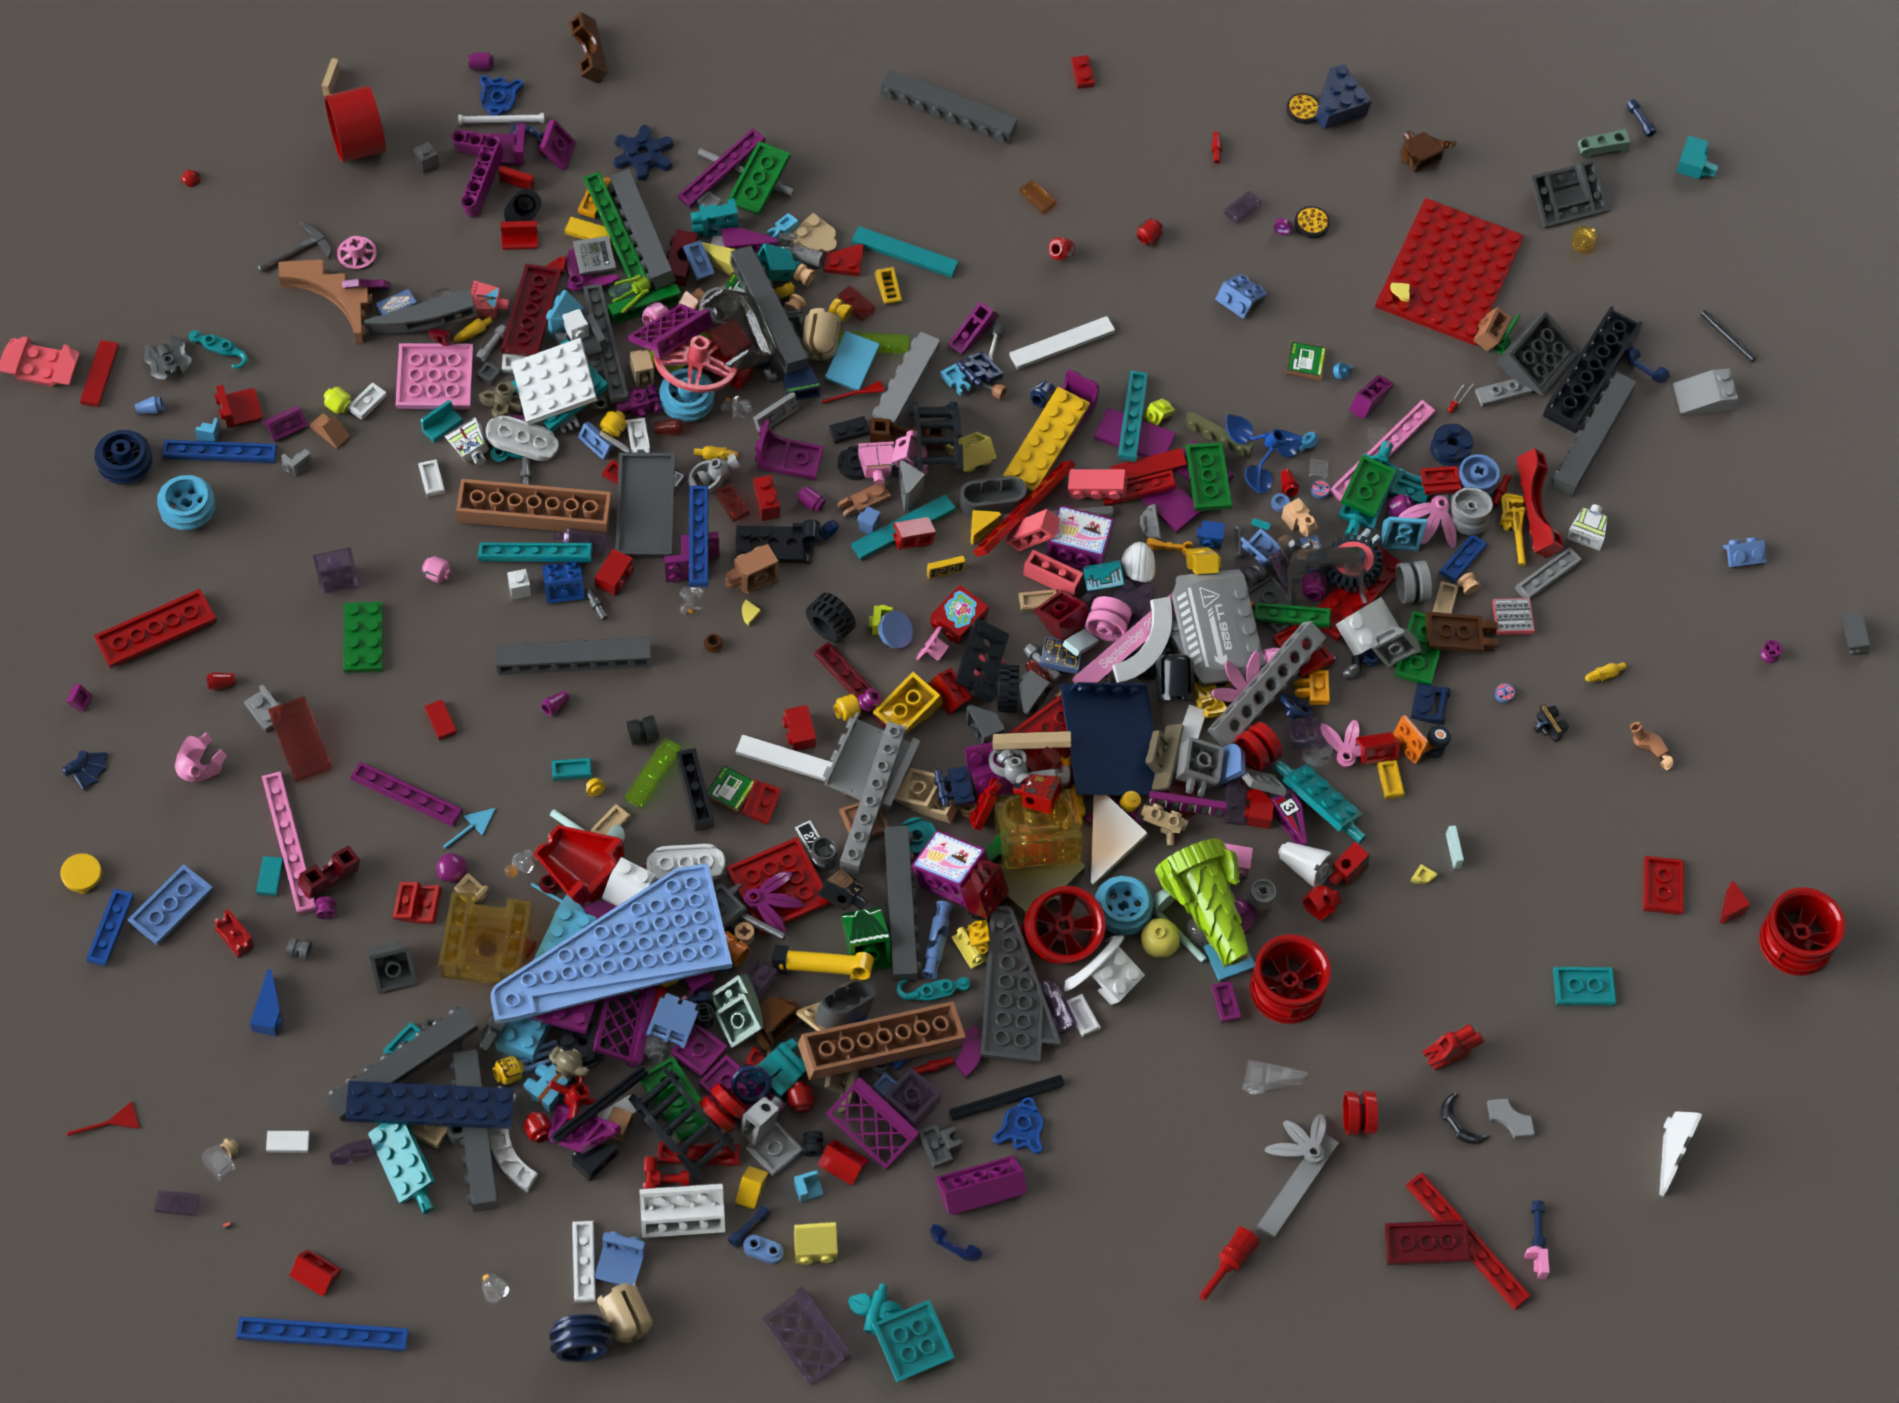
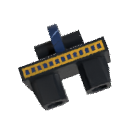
[1534,704,1569,742]

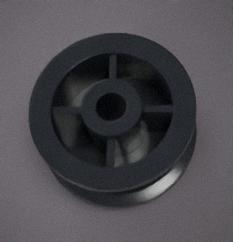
[560,1022,606,1069]

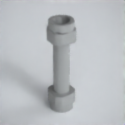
[475,325,507,364]
[1023,643,1062,683]

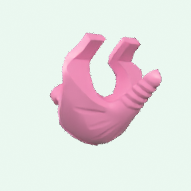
[175,733,227,783]

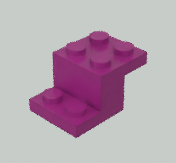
[664,532,720,583]
[964,741,1017,809]

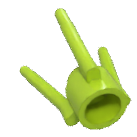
[612,275,651,313]

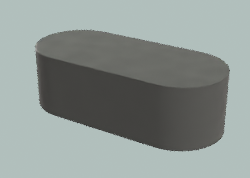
[959,476,1027,517]
[815,979,876,1029]

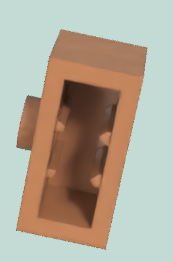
[1473,307,1512,351]

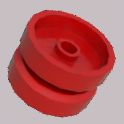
[1235,722,1283,771]
[698,1082,749,1134]
[1342,1091,1378,1135]

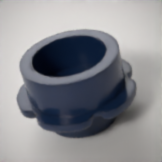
[1362,648,1381,666]

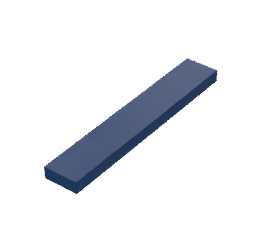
[162,440,277,463]
[689,486,708,587]

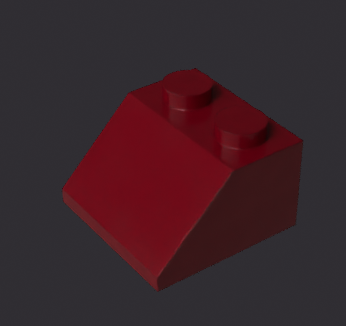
[1034,590,1089,641]

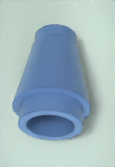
[135,395,164,414]

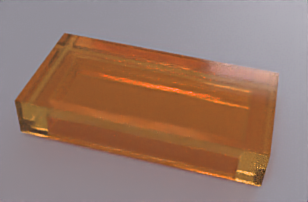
[1019,179,1056,214]

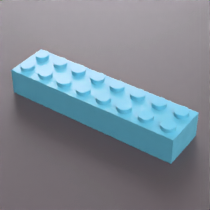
[496,904,597,1064]

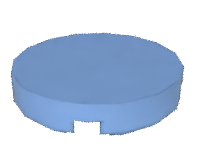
[878,611,913,649]

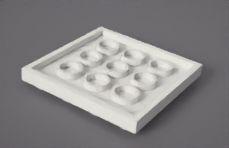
[511,338,597,425]

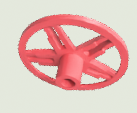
[654,329,738,392]

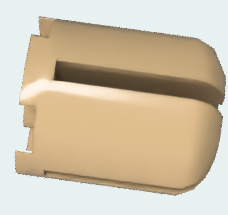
[801,308,841,361]
[597,1282,652,1343]

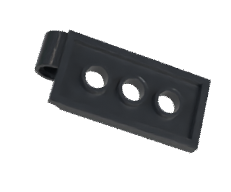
[735,519,821,563]
[954,618,1009,703]

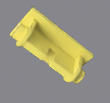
[951,927,987,969]

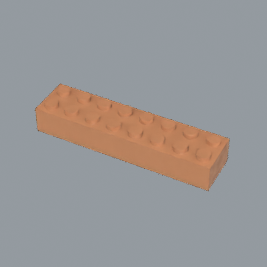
[456,479,612,536]
[798,1001,966,1080]

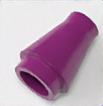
[541,690,570,716]

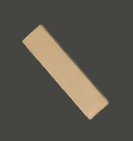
[993,731,1071,750]

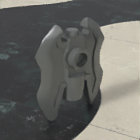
[144,335,192,380]

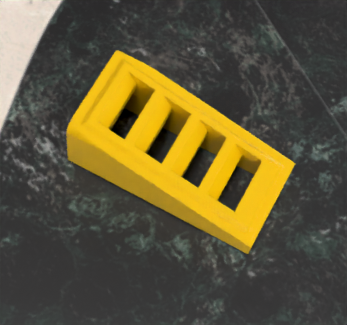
[875,267,902,305]

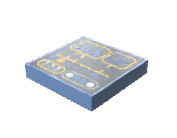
[1040,637,1081,674]

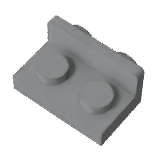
[244,684,286,732]

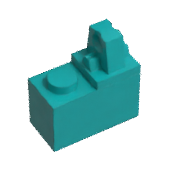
[1676,135,1718,179]

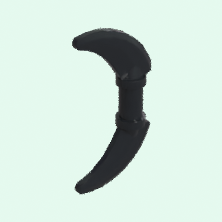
[1441,1093,1489,1144]

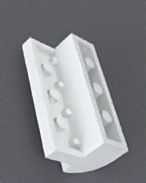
[640,1184,725,1238]

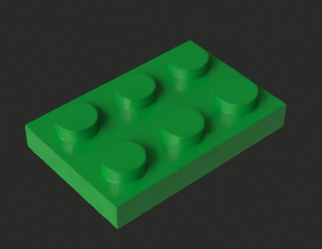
[1340,455,1396,518]

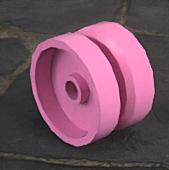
[1085,596,1132,642]

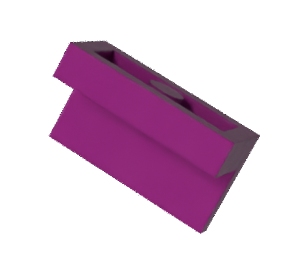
[262,406,308,441]

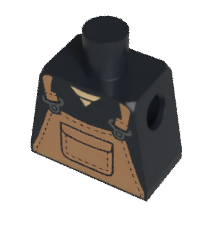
[818,867,868,910]

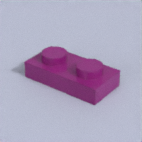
[1211,981,1241,1024]

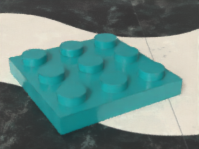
[872,1299,955,1383]

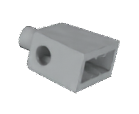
[739,1097,783,1146]

